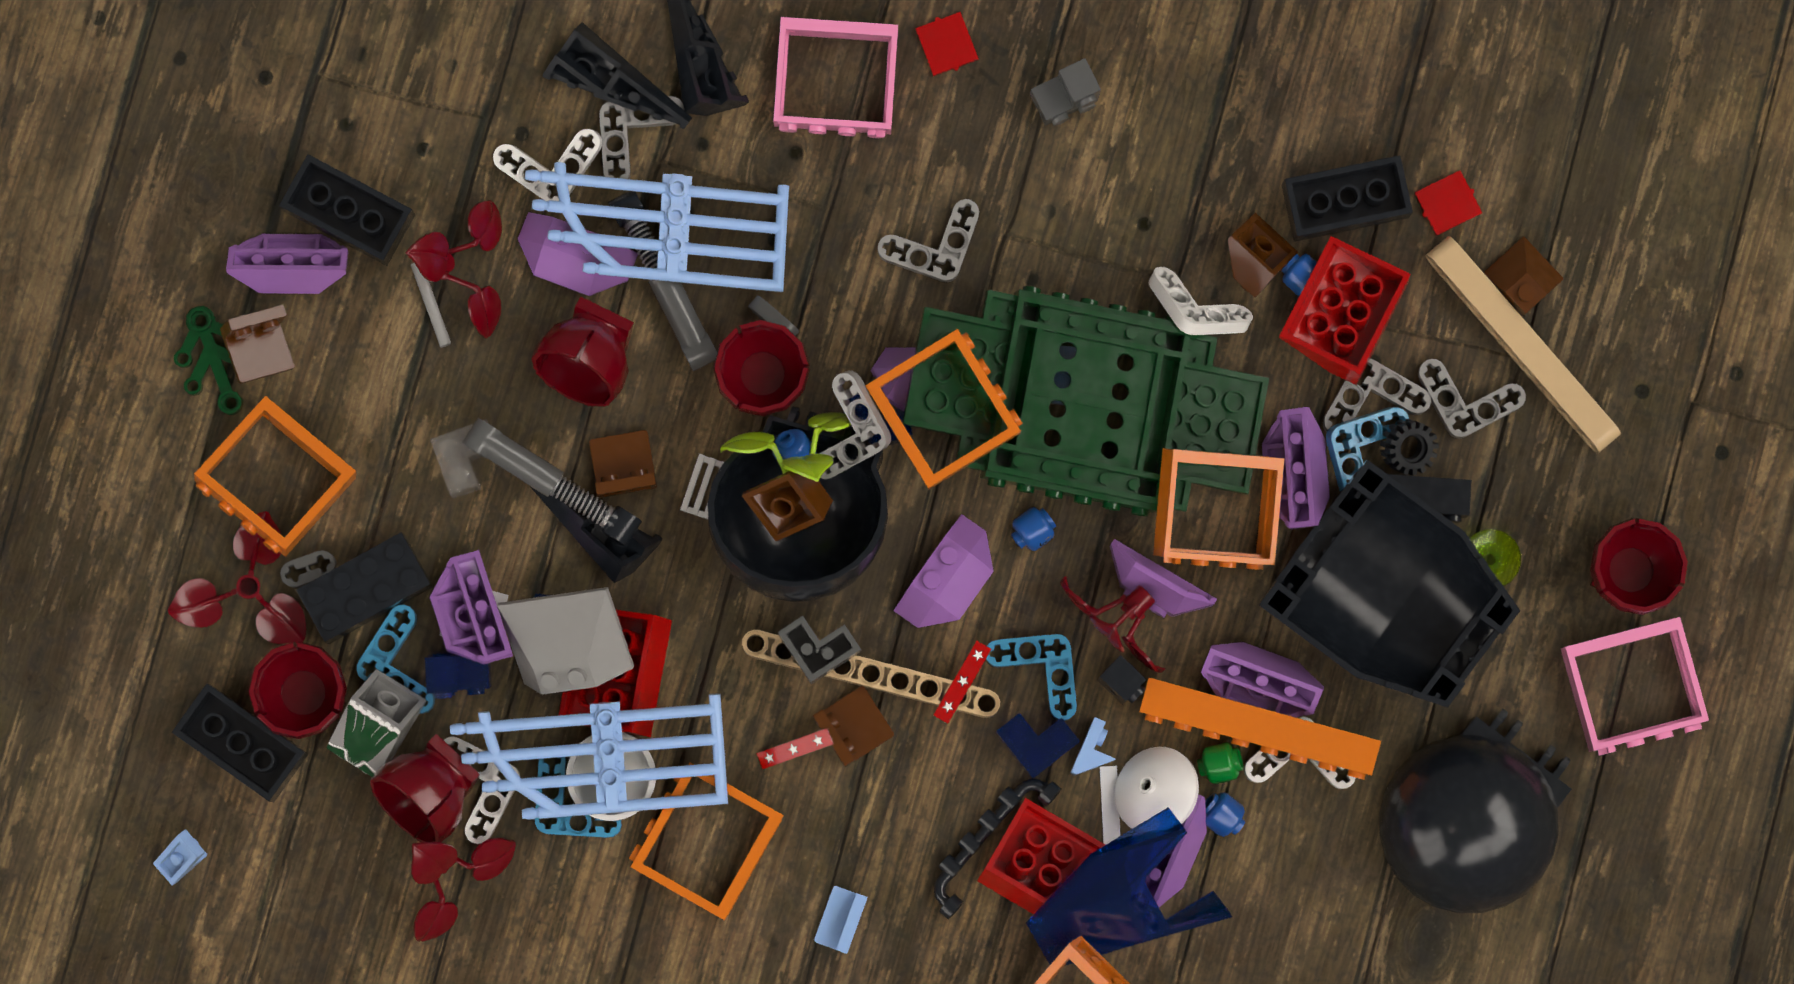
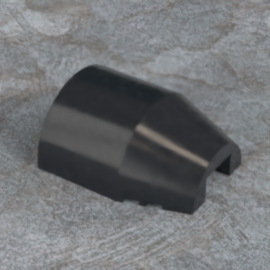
[1259,460,1521,708]

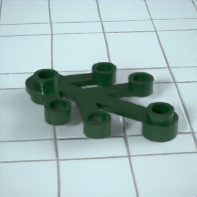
[174,306,243,415]

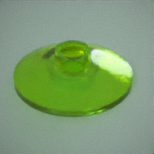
[1470,529,1521,586]

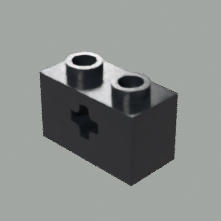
[1097,655,1147,705]

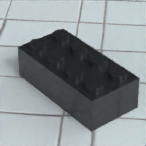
[279,154,415,266]
[1281,155,1413,242]
[296,532,433,644]
[172,683,309,803]

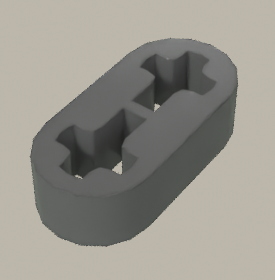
[748,295,800,336]
[280,550,337,588]

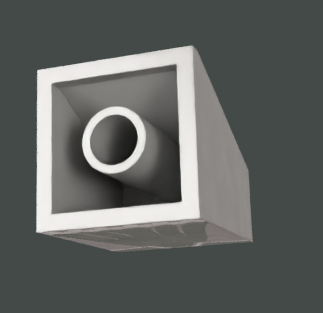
[326,669,427,777]

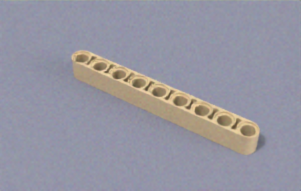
[1426,236,1621,453]
[742,630,1000,718]

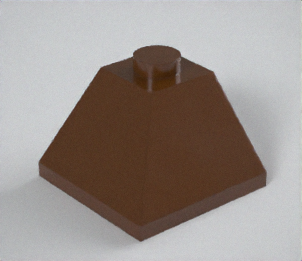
[1228,213,1299,297]
[1484,236,1564,317]
[742,471,833,541]

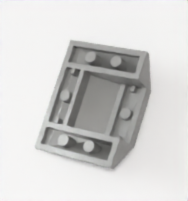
[497,587,634,694]

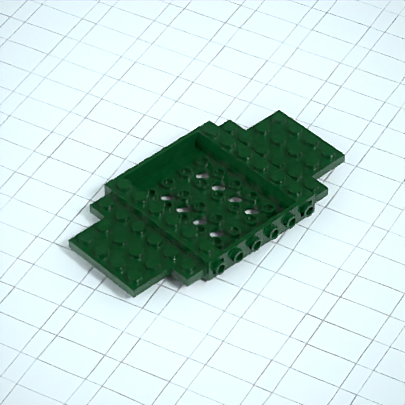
[902,286,1269,517]

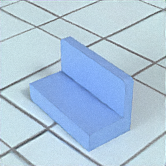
[814,886,868,954]

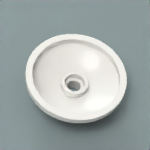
[566,732,656,821]
[1114,747,1199,835]

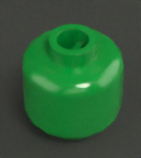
[1197,742,1244,784]

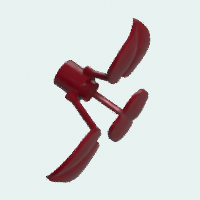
[405,200,502,338]
[168,511,306,644]
[1060,576,1166,673]
[411,838,516,942]

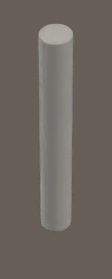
[411,263,451,348]

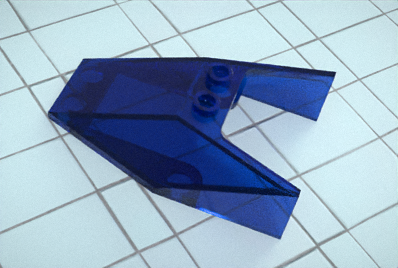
[1026,807,1232,966]

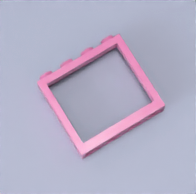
[773,17,898,138]
[1561,617,1709,756]

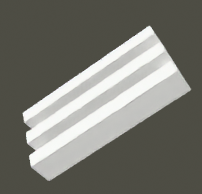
[680,454,724,519]

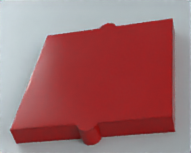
[915,12,979,77]
[1414,170,1482,236]

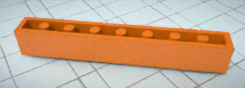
[1139,678,1381,780]

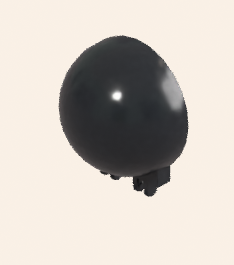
[707,406,888,602]
[1379,709,1572,913]

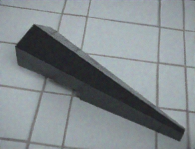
[667,0,749,116]
[542,22,692,129]
[530,486,663,583]

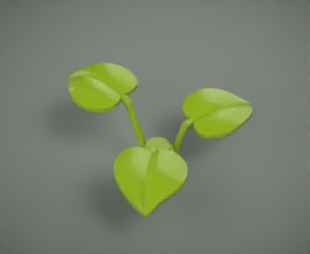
[720,412,858,482]

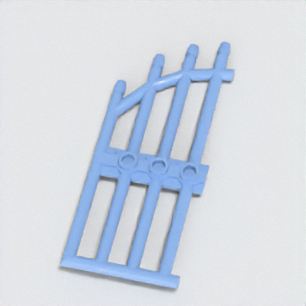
[525,162,789,292]
[450,693,728,820]

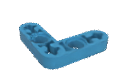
[1326,407,1409,492]
[357,605,435,714]
[986,634,1077,721]
[535,757,622,838]

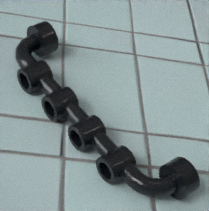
[934,779,1062,920]

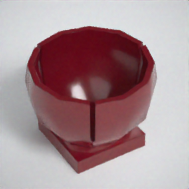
[531,296,634,407]
[713,320,810,416]
[1590,518,1688,615]
[249,641,347,739]
[370,734,480,843]

